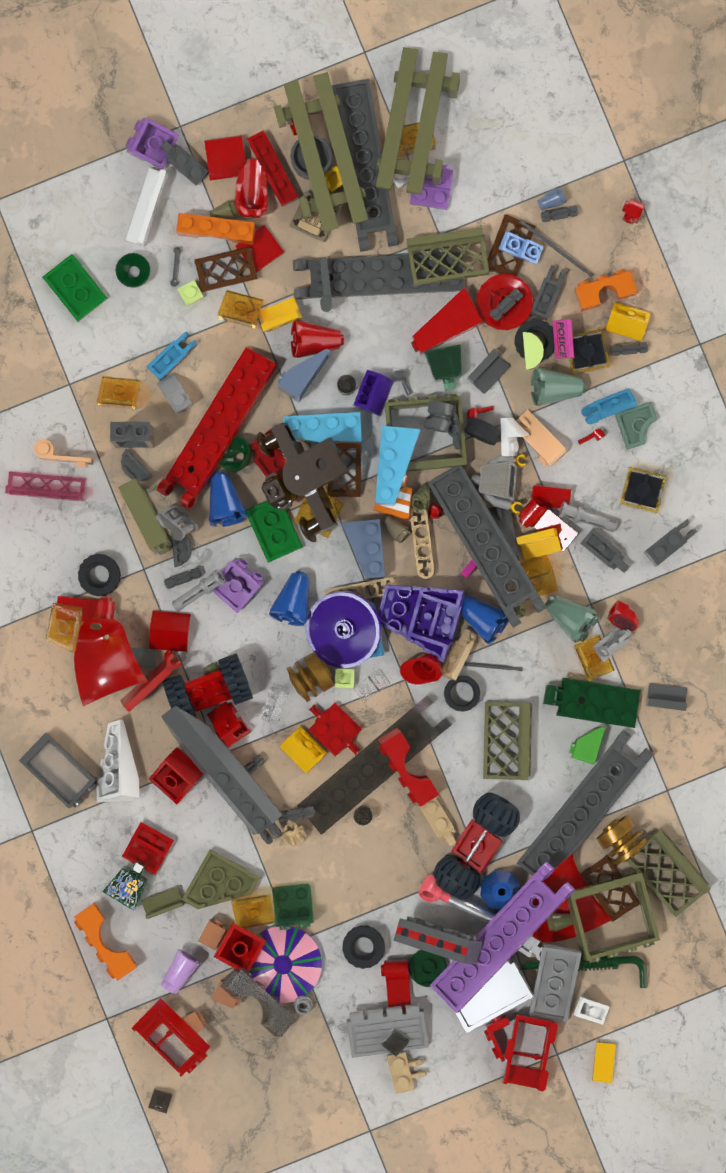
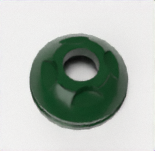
[115,253,150,288]
[219,437,252,472]

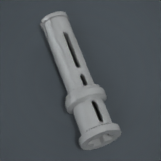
[558,501,617,533]
[172,569,226,612]

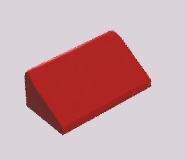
[531,485,571,509]

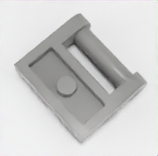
[156,503,198,541]

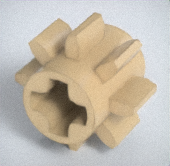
[282,823,306,846]

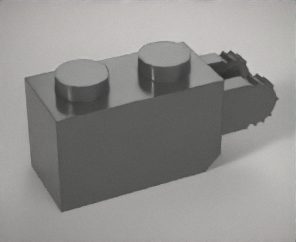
[644,519,698,567]

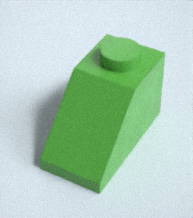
[569,727,605,765]

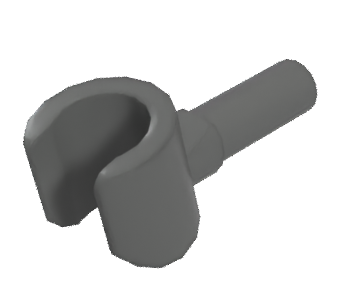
[394,370,412,396]

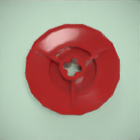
[476,274,533,330]

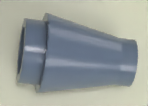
[537,187,567,210]

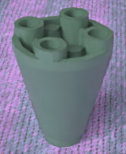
[545,595,600,643]

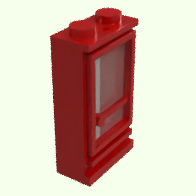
[131,998,210,1077]

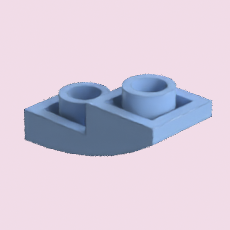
[499,232,543,264]

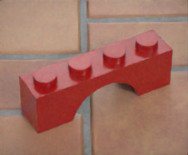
[378,728,439,807]

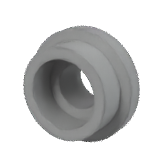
[293,996,313,1015]

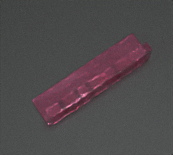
[5,471,86,502]

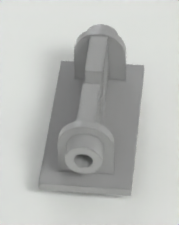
[593,627,631,662]

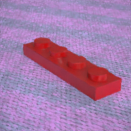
[247,130,299,207]

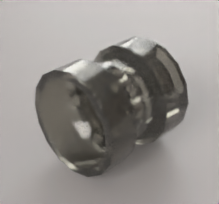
[337,375,356,396]
[353,806,373,826]

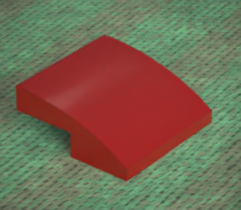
[204,135,246,181]
[122,822,174,876]

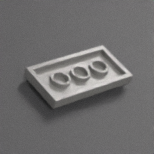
[529,944,582,1023]

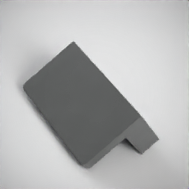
[467,349,509,394]
[646,683,687,711]

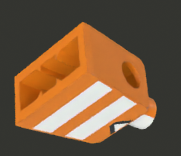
[373,475,412,521]

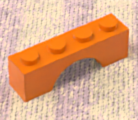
[176,213,256,245]
[74,903,138,981]

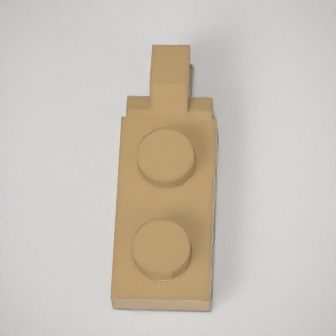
[441,629,477,681]
[418,797,457,847]

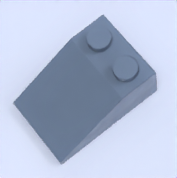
[278,349,330,402]

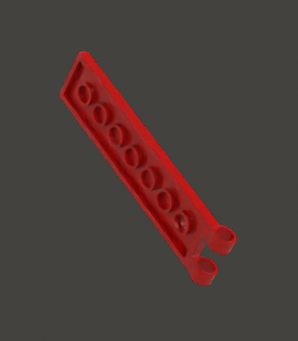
[157,347,278,510]

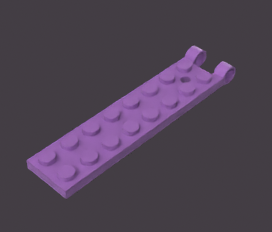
[430,862,575,1013]

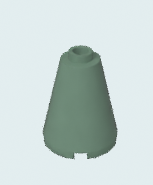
[531,368,585,406]

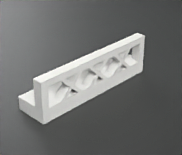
[126,168,168,247]

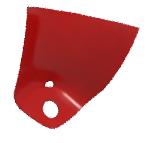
[74,618,148,706]
[532,853,612,943]

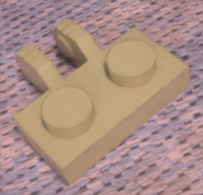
[387,1051,427,1094]

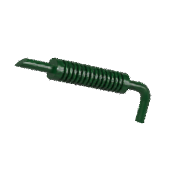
[519,956,648,988]

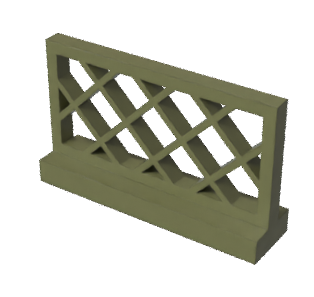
[406,228,490,286]
[483,702,532,780]
[627,828,711,917]

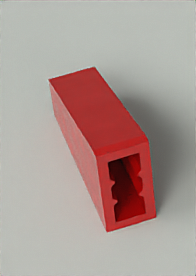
[411,288,482,355]

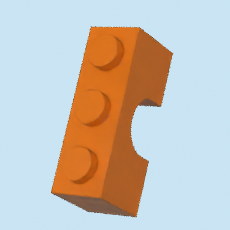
[575,269,637,312]

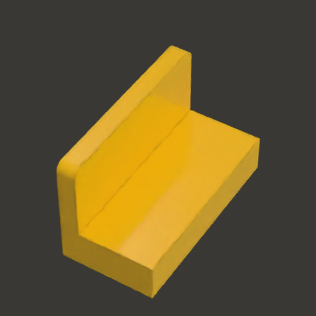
[260,297,302,332]
[606,302,650,341]
[516,528,561,560]
[280,726,327,773]

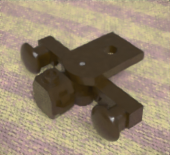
[257,422,349,542]

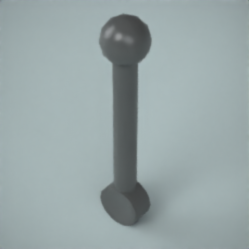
[170,247,181,287]

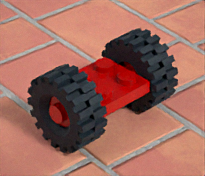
[162,653,253,718]

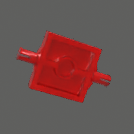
[308,703,362,757]

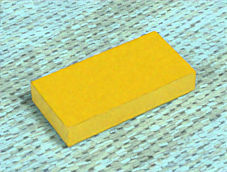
[592,1042,616,1083]

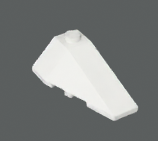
[96,720,140,802]

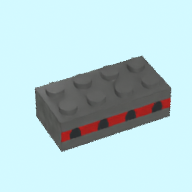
[393,916,483,965]

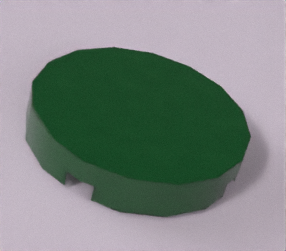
[409,950,447,987]

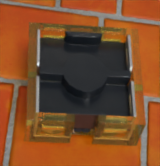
[568,329,610,375]
[619,466,667,514]

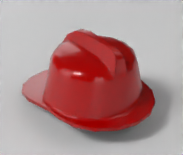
[400,653,442,685]

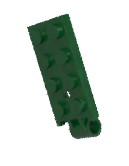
[543,678,641,728]

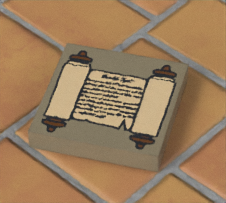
[290,192,340,242]

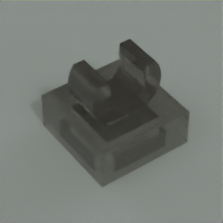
[381,1029,409,1057]
[148,1088,173,1114]

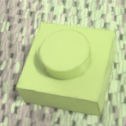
[178,280,204,306]
[335,668,355,689]

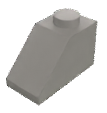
[157,373,193,416]

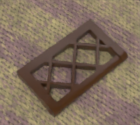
[487,214,536,277]
[194,246,258,292]
[327,441,361,497]
[580,855,640,922]

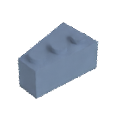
[342,519,385,580]

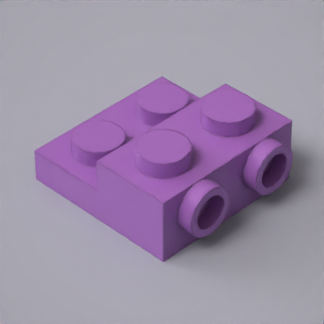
[126,117,179,170]
[410,163,453,210]
[213,558,265,613]

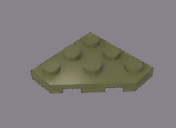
[181,849,260,909]

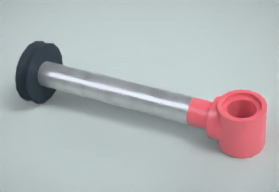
[418,875,496,923]

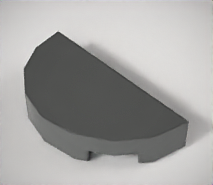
[121,448,153,481]
[171,532,192,567]

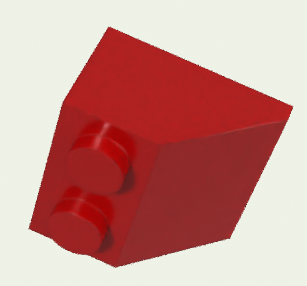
[149,747,203,805]

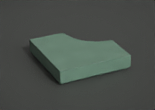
[615,402,657,450]

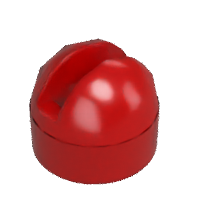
[429,503,444,519]

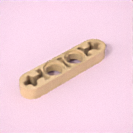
[410,508,434,580]
[324,578,398,600]

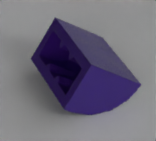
[353,370,393,416]

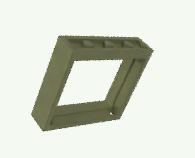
[385,394,467,472]
[118,478,172,555]
[567,872,660,963]

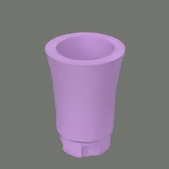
[161,949,201,994]

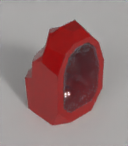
[607,601,639,631]

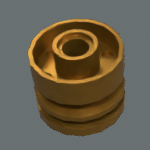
[286,652,335,702]
[596,815,648,866]

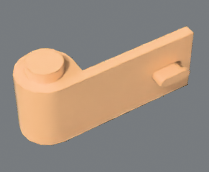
[516,410,567,467]
[34,439,93,468]

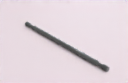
[519,220,593,278]
[441,662,523,671]

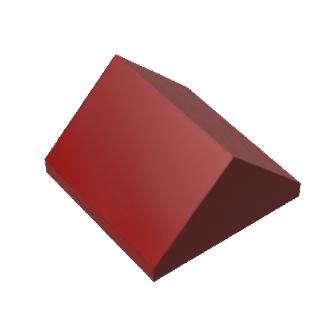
[149,611,191,652]
[213,923,266,975]

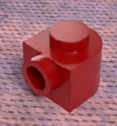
[622,198,645,224]

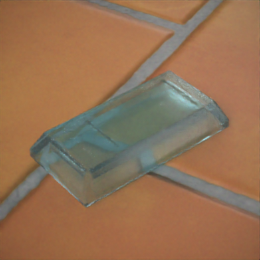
[131,648,156,668]

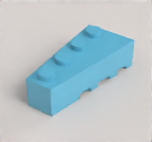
[283,412,362,452]
[375,426,420,506]

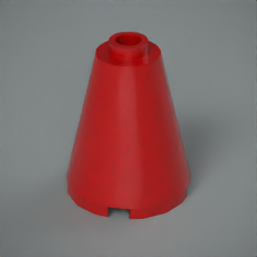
[291,320,344,358]

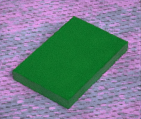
[42,254,108,322]
[245,501,303,563]

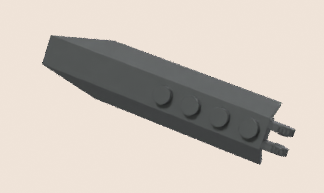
[161,706,283,844]

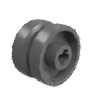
[290,135,333,180]

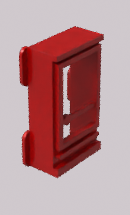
[502,1013,558,1092]

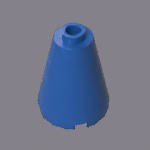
[209,472,247,527]
[269,571,310,626]
[461,595,509,645]

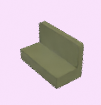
[141,887,184,919]

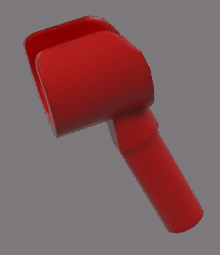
[467,406,494,419]
[578,429,605,445]

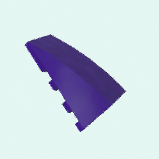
[378,584,464,662]

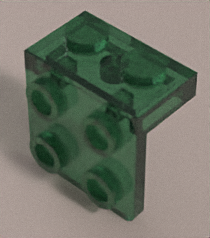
[272,883,314,930]

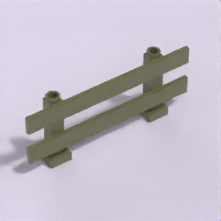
[376,47,460,195]
[274,72,368,232]

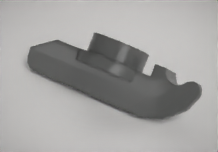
[448,412,461,449]

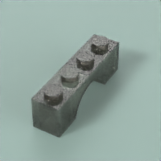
[220,968,296,1037]

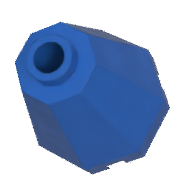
[480,870,521,910]

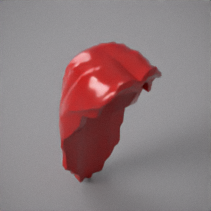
[234,158,268,218]

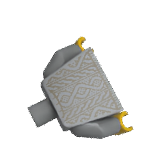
[471,454,526,514]

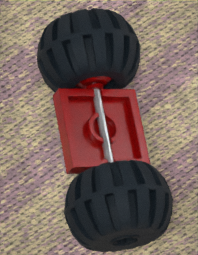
[433,792,520,899]

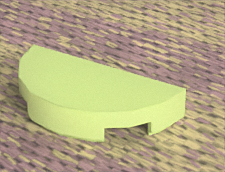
[523,332,544,371]

